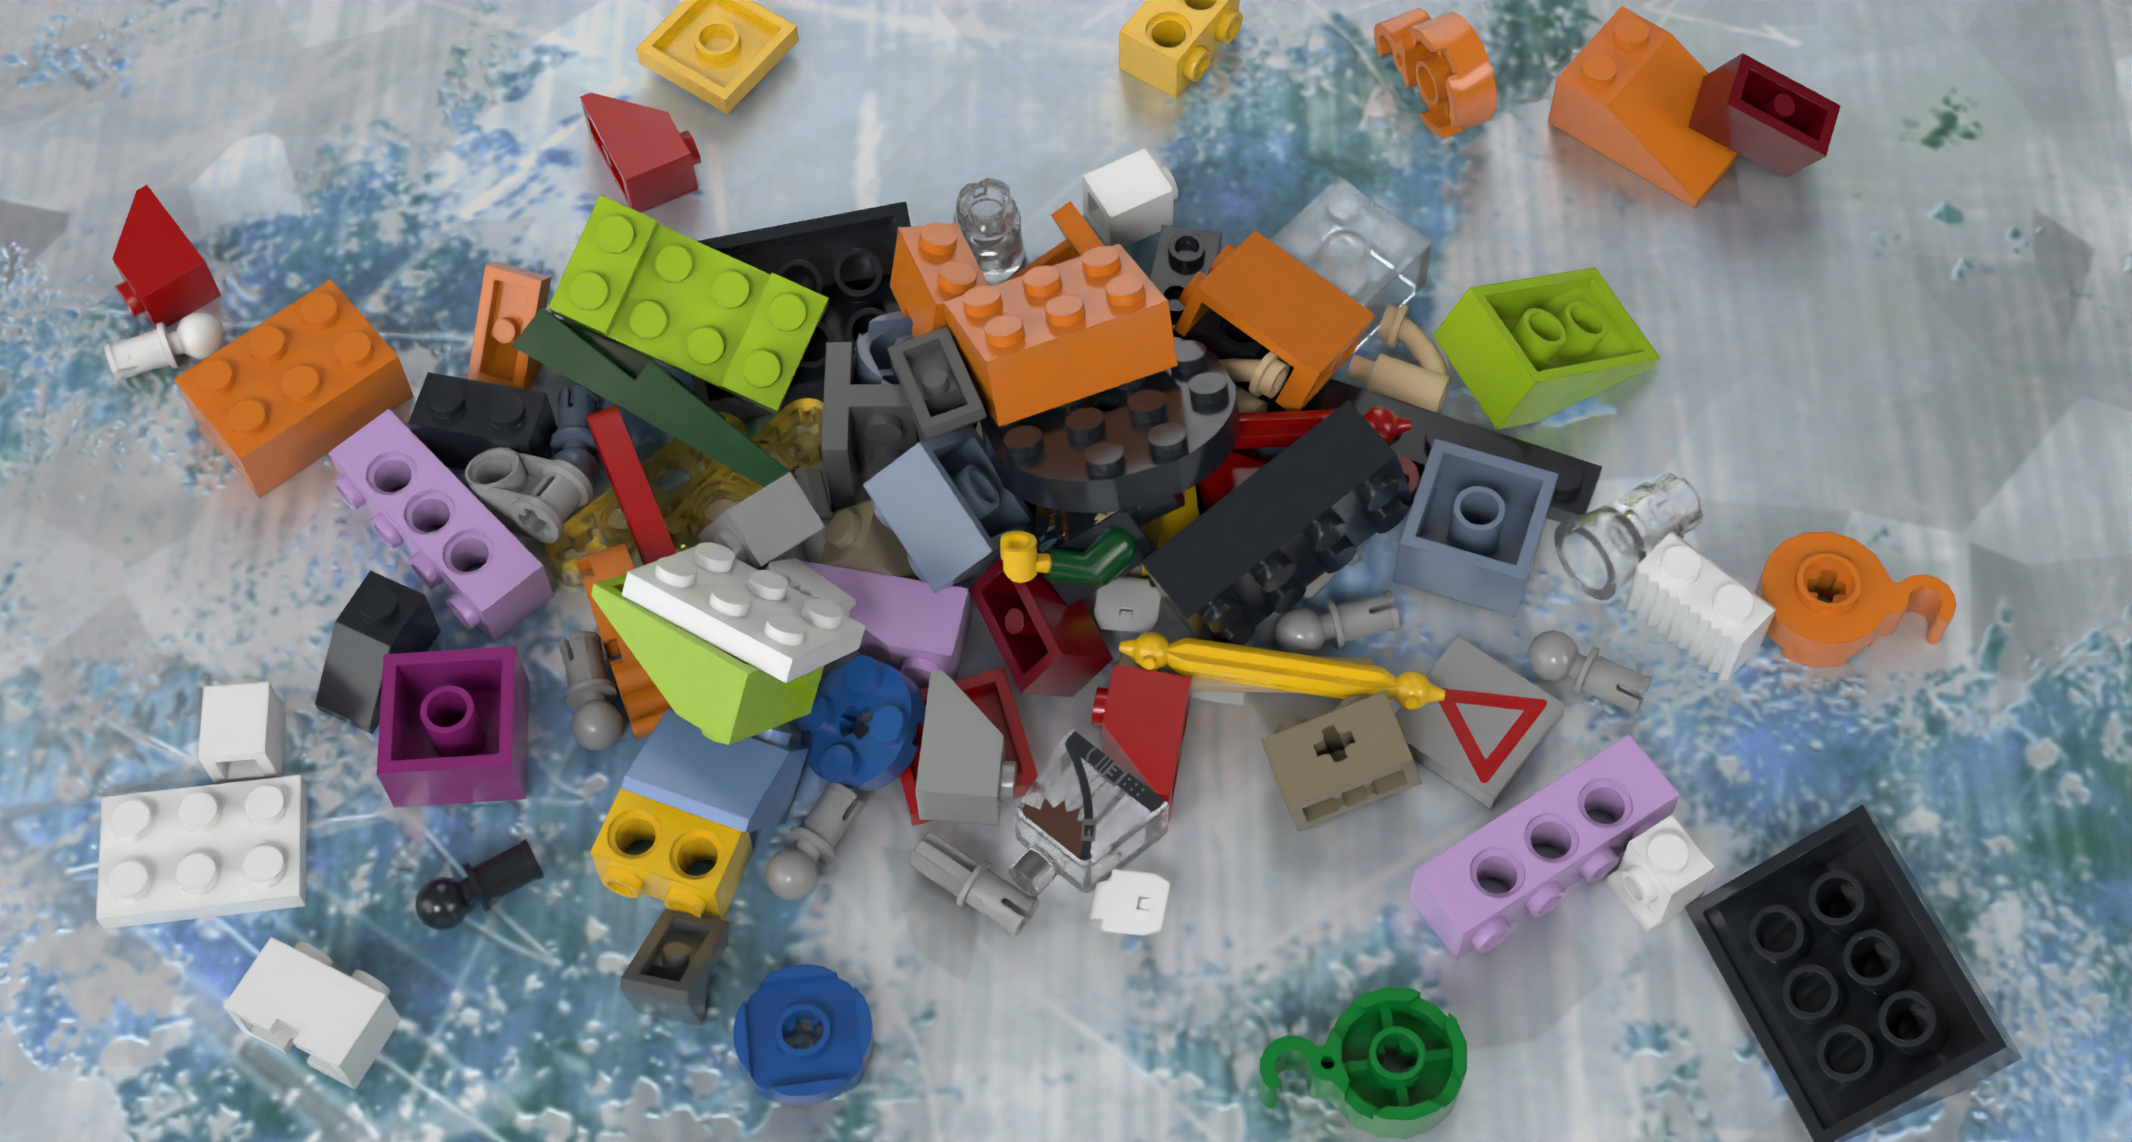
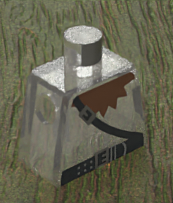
[1008,729,1169,897]

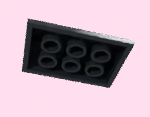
[691,201,911,423]
[1684,805,2022,1142]

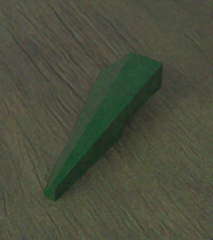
[512,307,797,487]

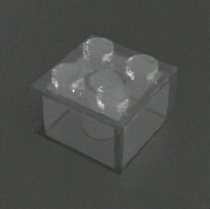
[1270,176,1433,352]

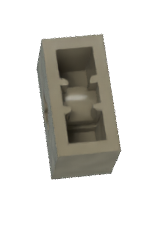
[1261,691,1422,832]

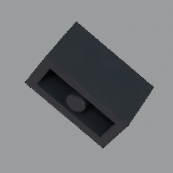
[408,372,557,470]

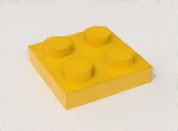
[636,0,799,115]

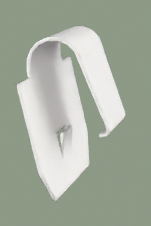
[1094,576,1161,633]
[1089,869,1171,936]

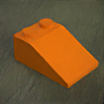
[1548,6,1740,208]

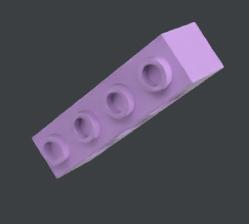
[328,409,554,642]
[1408,734,1680,960]

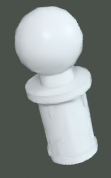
[104,312,225,382]

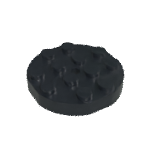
[980,336,1240,513]

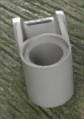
[465,447,594,544]

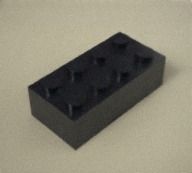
[1141,400,1413,645]

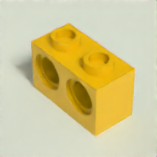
[1119,0,1243,98]
[590,787,754,921]

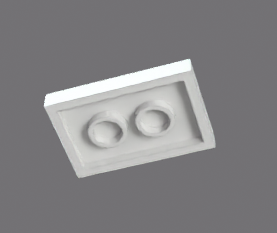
[621,542,866,683]
[96,775,307,929]

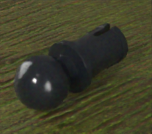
[415,839,544,931]

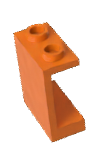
[1174,230,1375,411]

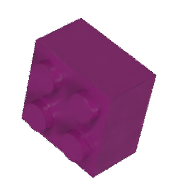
[377,646,530,808]

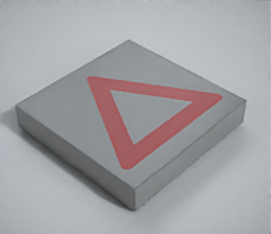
[1395,635,1567,809]

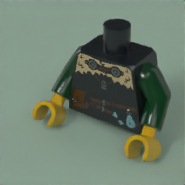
[1000,492,1185,606]

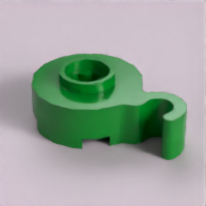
[1257,987,1467,1139]

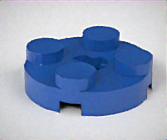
[795,655,925,791]
[733,964,874,1106]

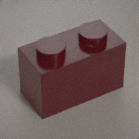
[1688,53,1841,178]
[969,557,1113,697]

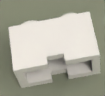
[223,937,401,1089]

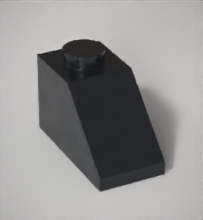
[315,570,441,734]

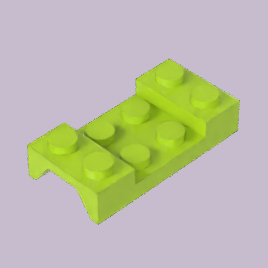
[548,194,829,415]

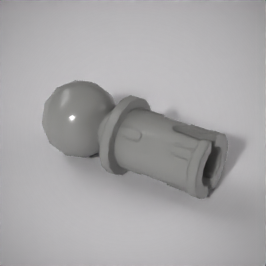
[1275,590,1400,656]
[1527,630,1652,716]
[559,631,623,751]
[765,782,864,901]

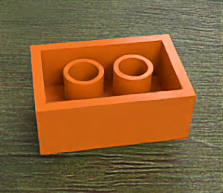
[943,243,1178,427]
[174,279,414,498]

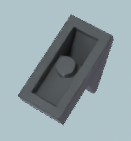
[887,326,986,441]
[620,909,730,1026]

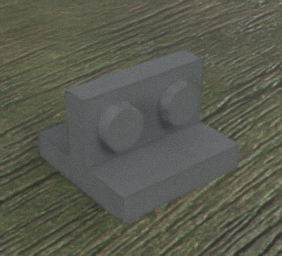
[821,342,921,512]

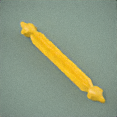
[1119,632,1445,710]

